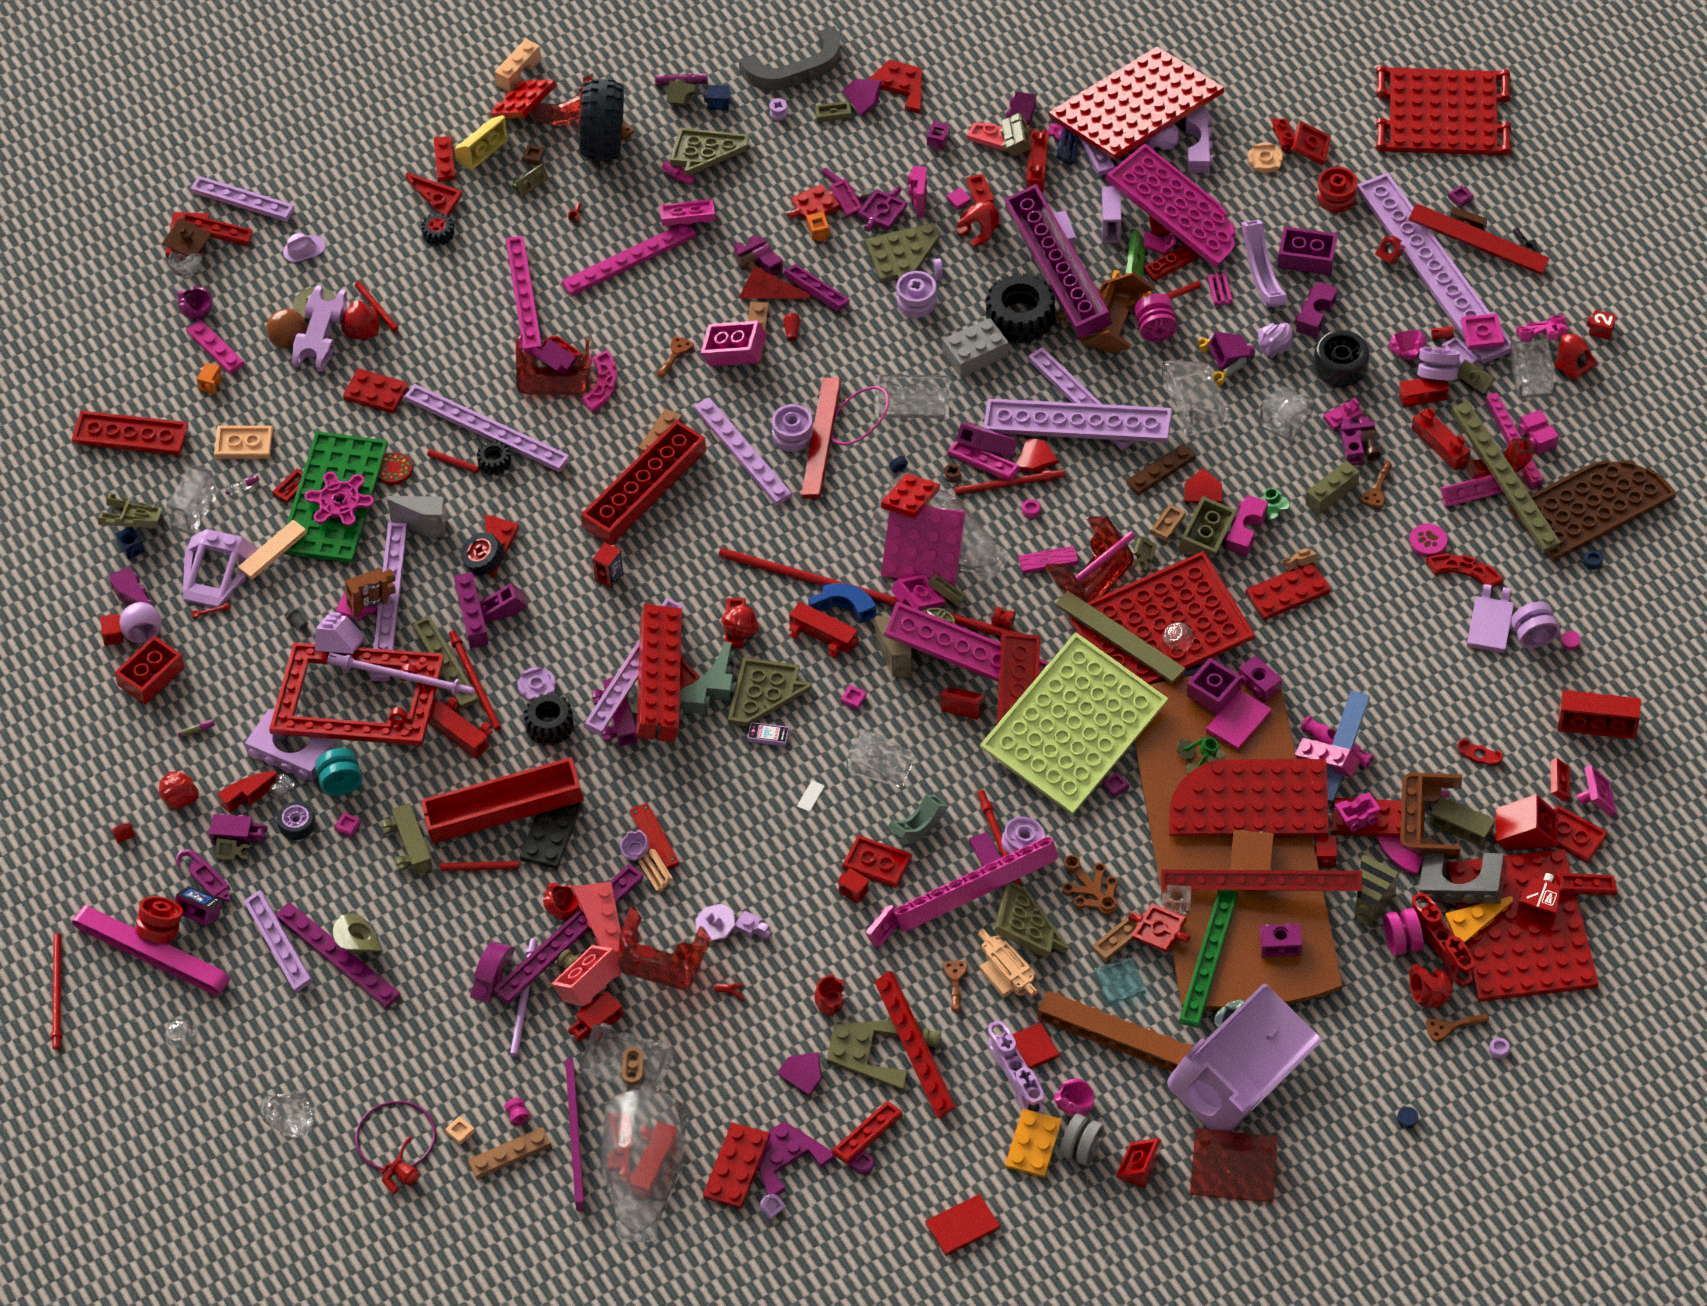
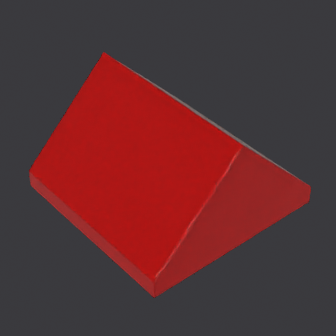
[941,686,986,720]
[1116,1138,1161,1188]

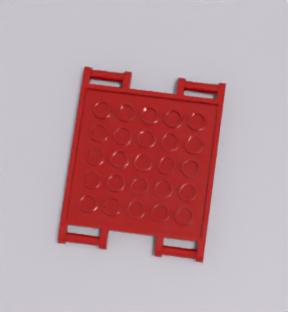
[1376,65,1512,156]

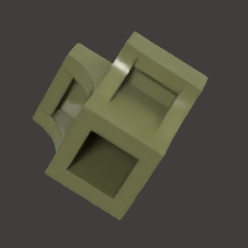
[666,79,699,107]

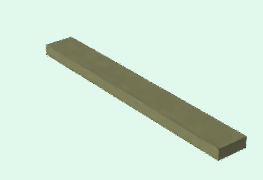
[1055,591,1186,685]

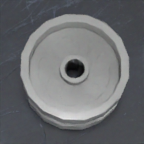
[1059,1113,1105,1167]

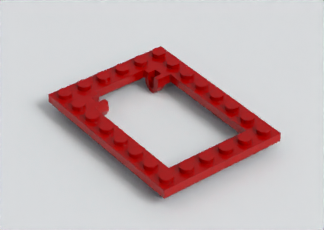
[269,642,444,746]

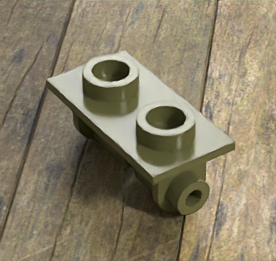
[512,163,549,197]

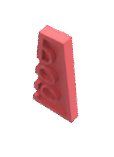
[571,882,626,959]

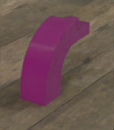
[470,941,515,1003]

